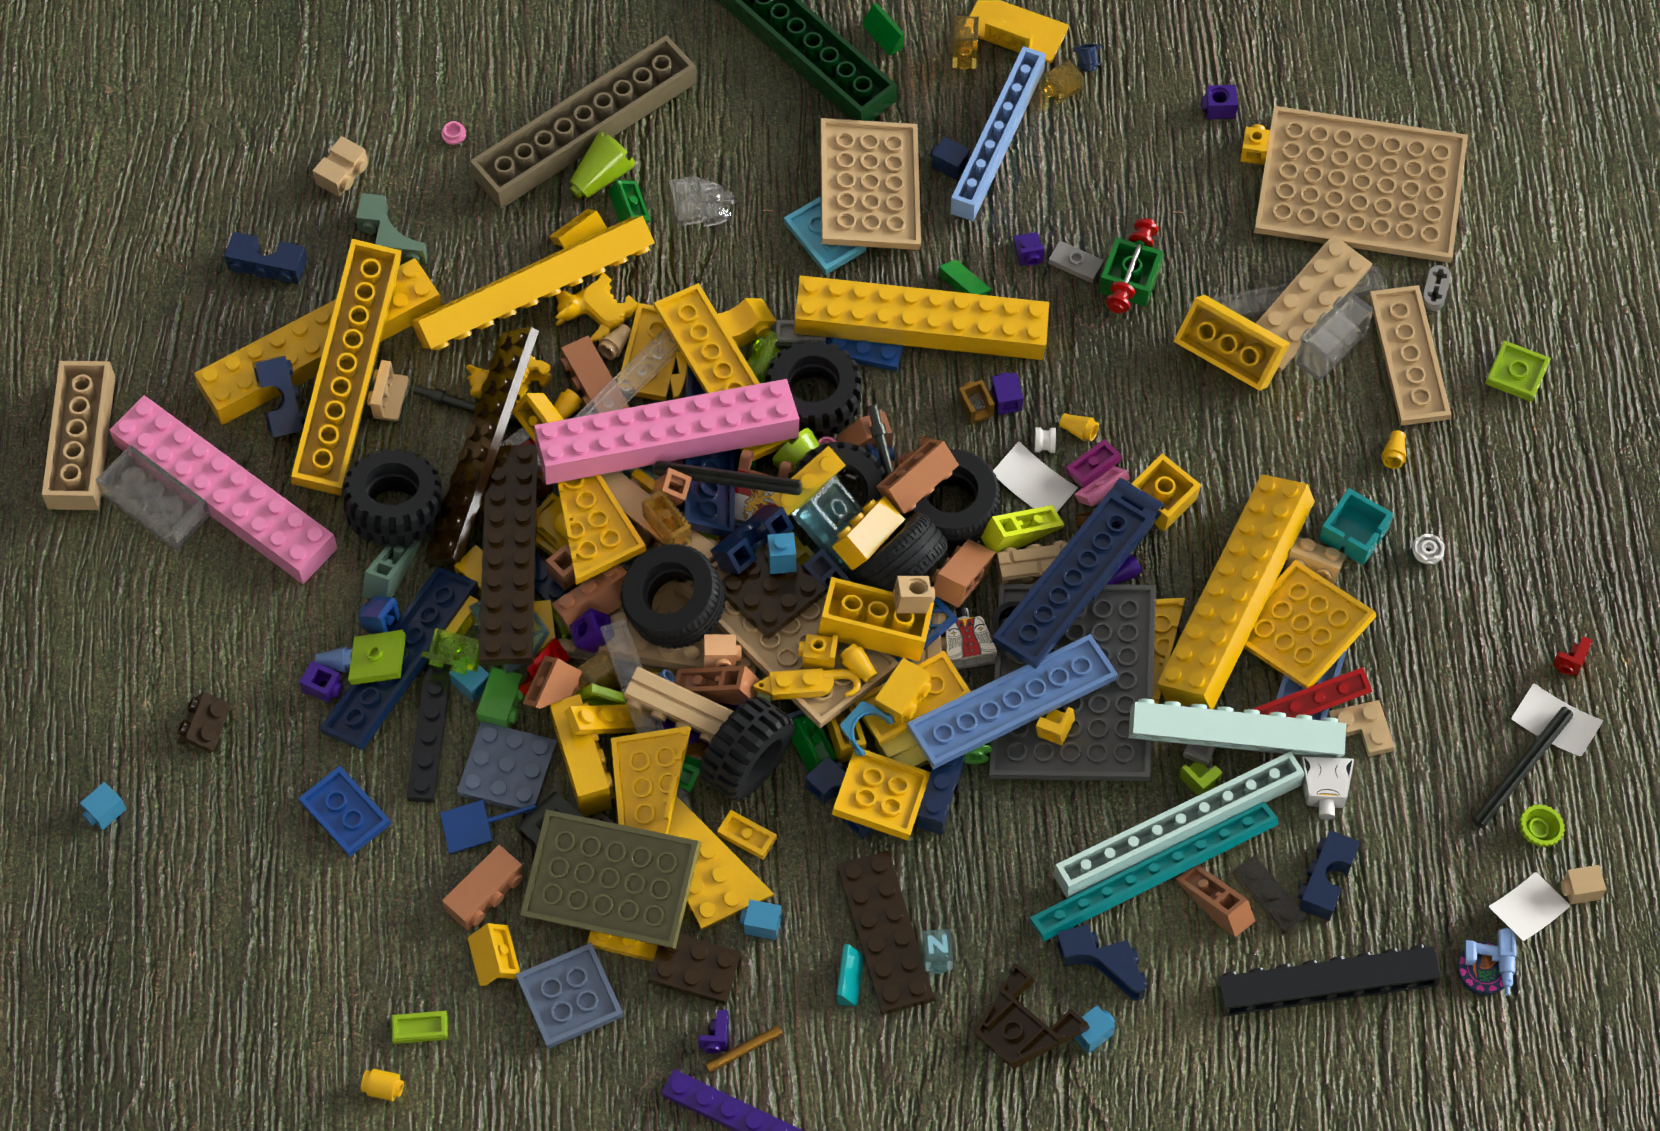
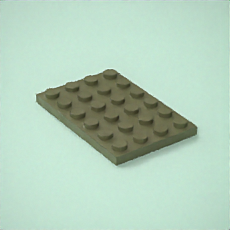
[520,810,701,949]

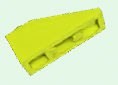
[981,505,1064,555]

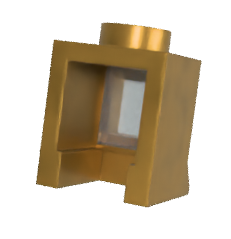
[958,380,994,425]

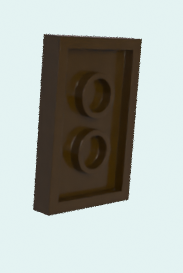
[647,934,741,1005]

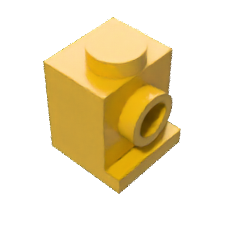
[1240,124,1270,165]
[798,634,838,670]

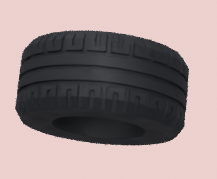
[904,449,1000,550]
[849,512,948,592]
[620,544,726,649]

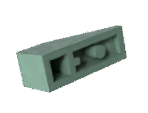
[362,539,421,599]

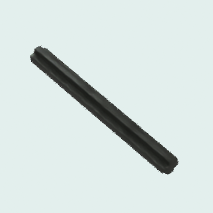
[654,461,803,495]
[1472,707,1573,828]

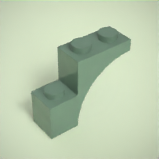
[356,193,428,264]

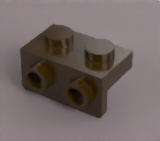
[177,691,232,753]

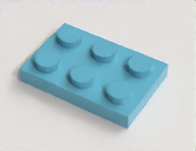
[784,196,866,275]

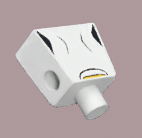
[1300,756,1354,820]

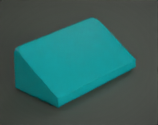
[836,944,864,1007]

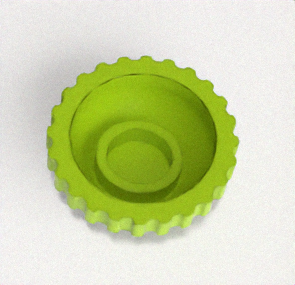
[1518,804,1565,847]

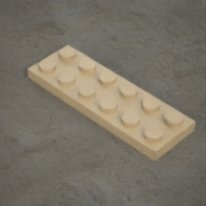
[1256,234,1372,373]
[1369,285,1451,426]

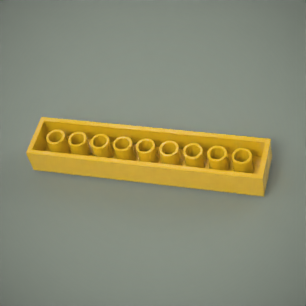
[410,216,655,351]
[291,239,401,496]
[194,258,442,425]
[794,275,1049,360]
[1157,474,1315,709]

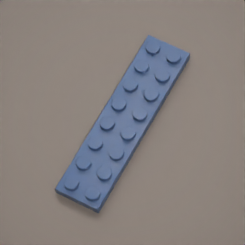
[907,634,1118,769]

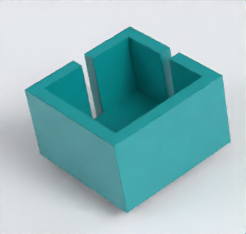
[1319,488,1394,566]

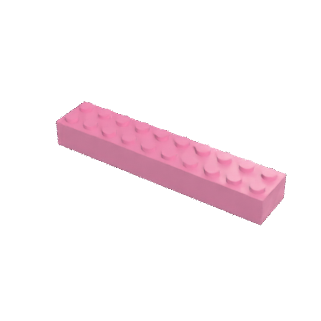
[534,379,799,485]
[109,395,337,584]

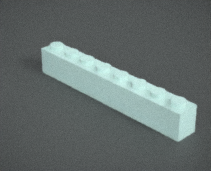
[1128,698,1346,758]

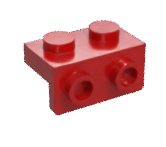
[518,638,570,696]

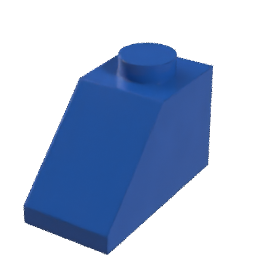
[358,596,400,634]

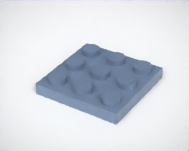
[457,721,558,814]
[516,943,624,1049]

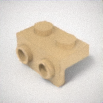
[367,360,409,422]
[1284,537,1347,585]

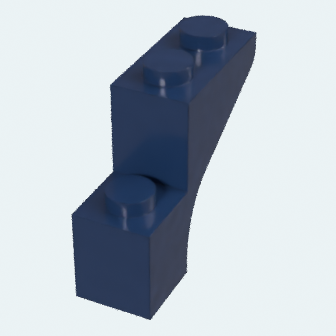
[1056,924,1148,1001]

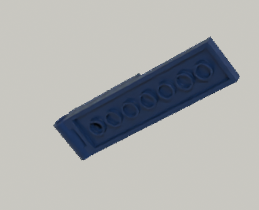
[992,478,1165,669]

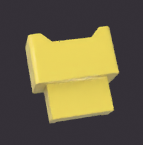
[875,731,930,768]

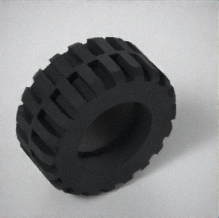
[765,340,861,437]
[791,442,886,541]
[343,448,442,547]
[699,697,795,801]

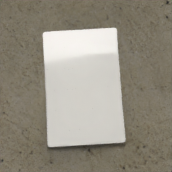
[993,442,1078,512]
[1512,683,1603,756]
[1489,872,1570,941]

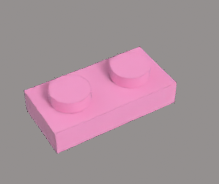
[1074,466,1130,506]

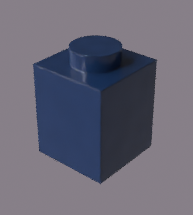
[930,136,970,180]

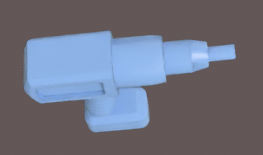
[1465,928,1516,996]

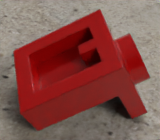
[1553,636,1593,677]

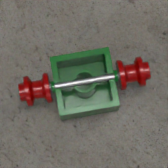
[1099,218,1164,314]

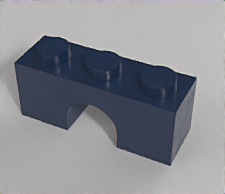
[224,232,308,284]
[252,356,305,438]
[710,505,794,574]
[917,754,966,835]
[805,756,873,839]
[1297,830,1360,921]

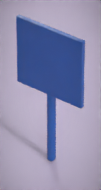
[440,800,537,854]

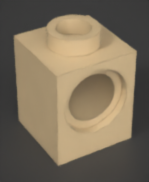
[893,576,935,613]

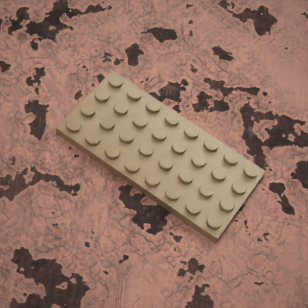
[681,544,899,728]

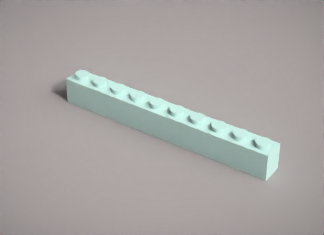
[1054,751,1304,899]

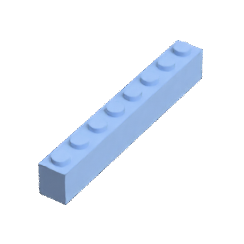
[951,46,1046,222]

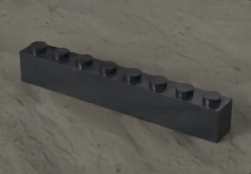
[1216,945,1441,1017]

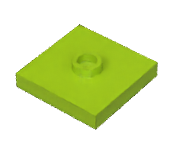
[1485,340,1551,402]
[348,630,406,685]

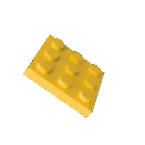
[831,749,931,841]

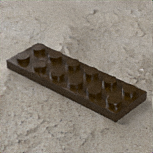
[837,850,934,1015]

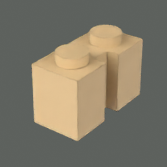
[313,136,368,197]

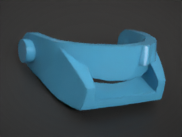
[839,701,894,757]

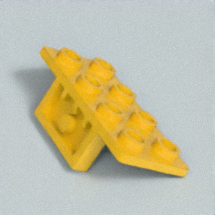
[963,0,1069,63]

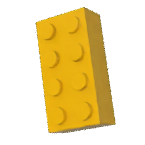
[1173,295,1291,391]
[817,577,934,662]
[550,694,615,817]

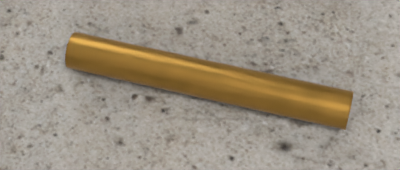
[705,1025,783,1073]

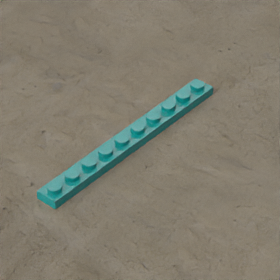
[1030,801,1279,941]

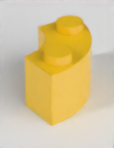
[718,298,776,348]

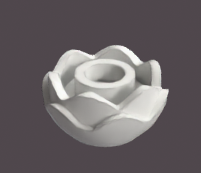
[1412,534,1445,564]

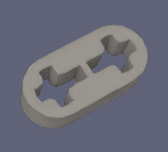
[1422,265,1451,311]

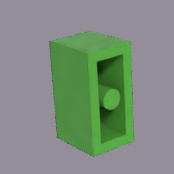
[476,667,525,728]

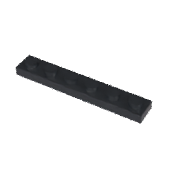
[407,653,454,803]

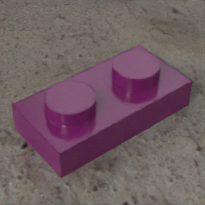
[1066,439,1121,488]

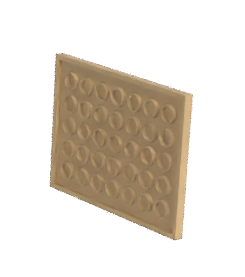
[1254,106,1468,263]

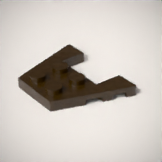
[974,962,1090,1069]

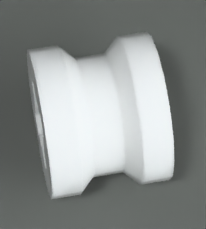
[1034,427,1056,453]

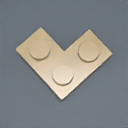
[1327,700,1395,757]

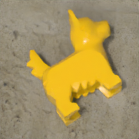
[555,272,638,342]
[466,355,551,405]

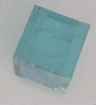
[923,929,953,974]

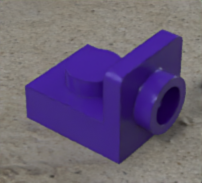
[1013,232,1044,266]
[698,1010,730,1054]

